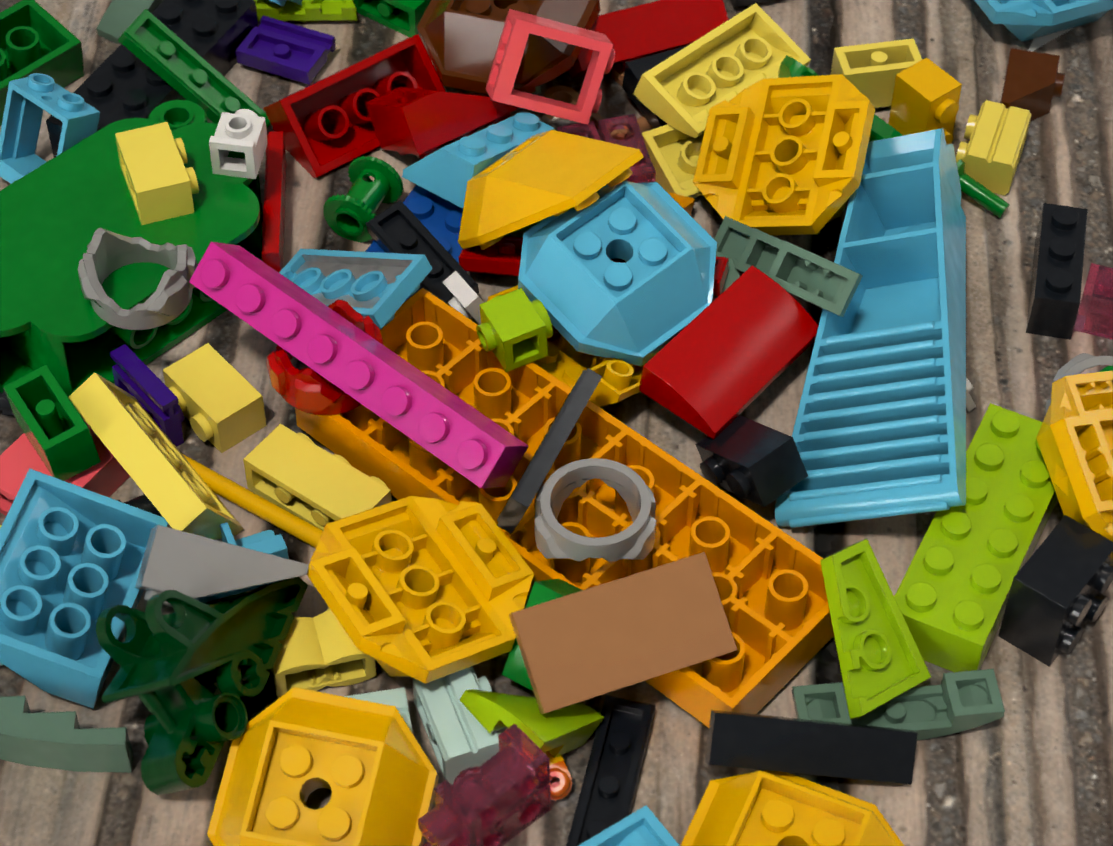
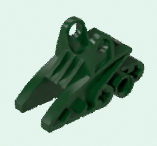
[96,577,308,795]

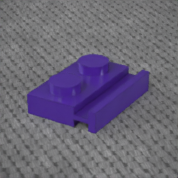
[236,15,336,85]
[110,344,184,447]

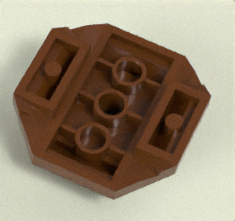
[417,0,600,94]

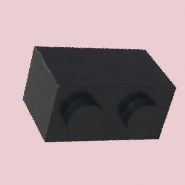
[695,415,808,507]

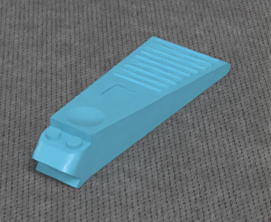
[775,128,966,528]

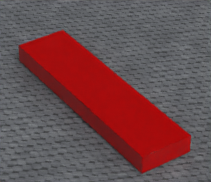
[262,131,287,272]

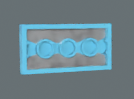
[279,249,433,329]

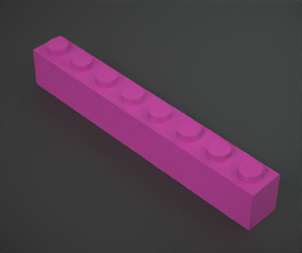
[189,242,529,489]

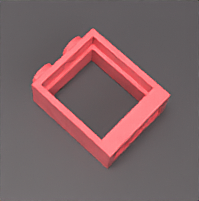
[485,9,615,125]

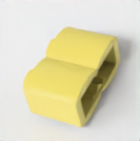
[271,608,376,697]

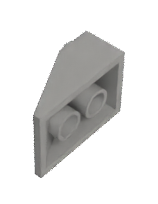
[135,525,309,607]

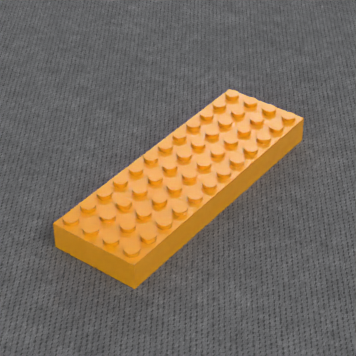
[295,288,834,728]

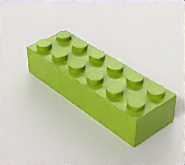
[894,403,1058,672]

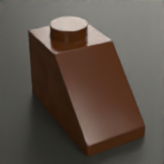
[1000,48,1065,122]

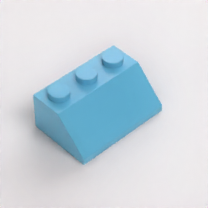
[402,112,555,208]

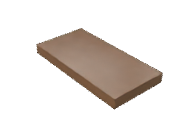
[509,552,737,715]

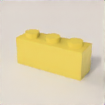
[243,424,392,530]

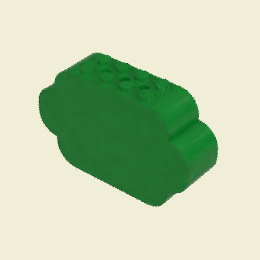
[0,118,263,397]

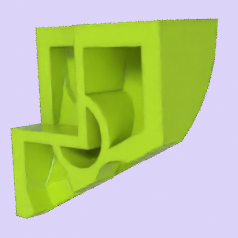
[459,689,604,758]

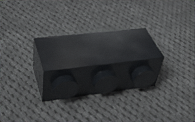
[1026,203,1088,340]

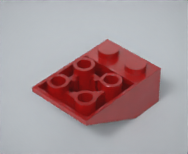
[365,87,520,158]

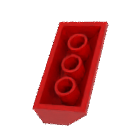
[567,0,728,78]
[263,34,446,178]

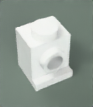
[209,109,268,179]

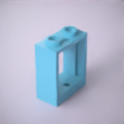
[0,73,100,184]

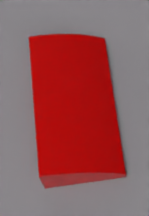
[639,265,818,440]

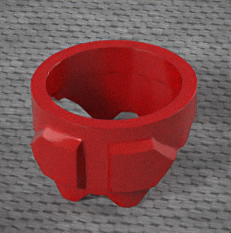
[266,299,384,415]

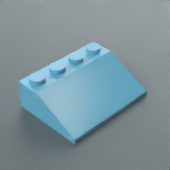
[0,468,169,709]

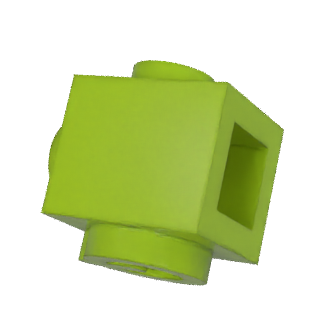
[476,288,553,372]

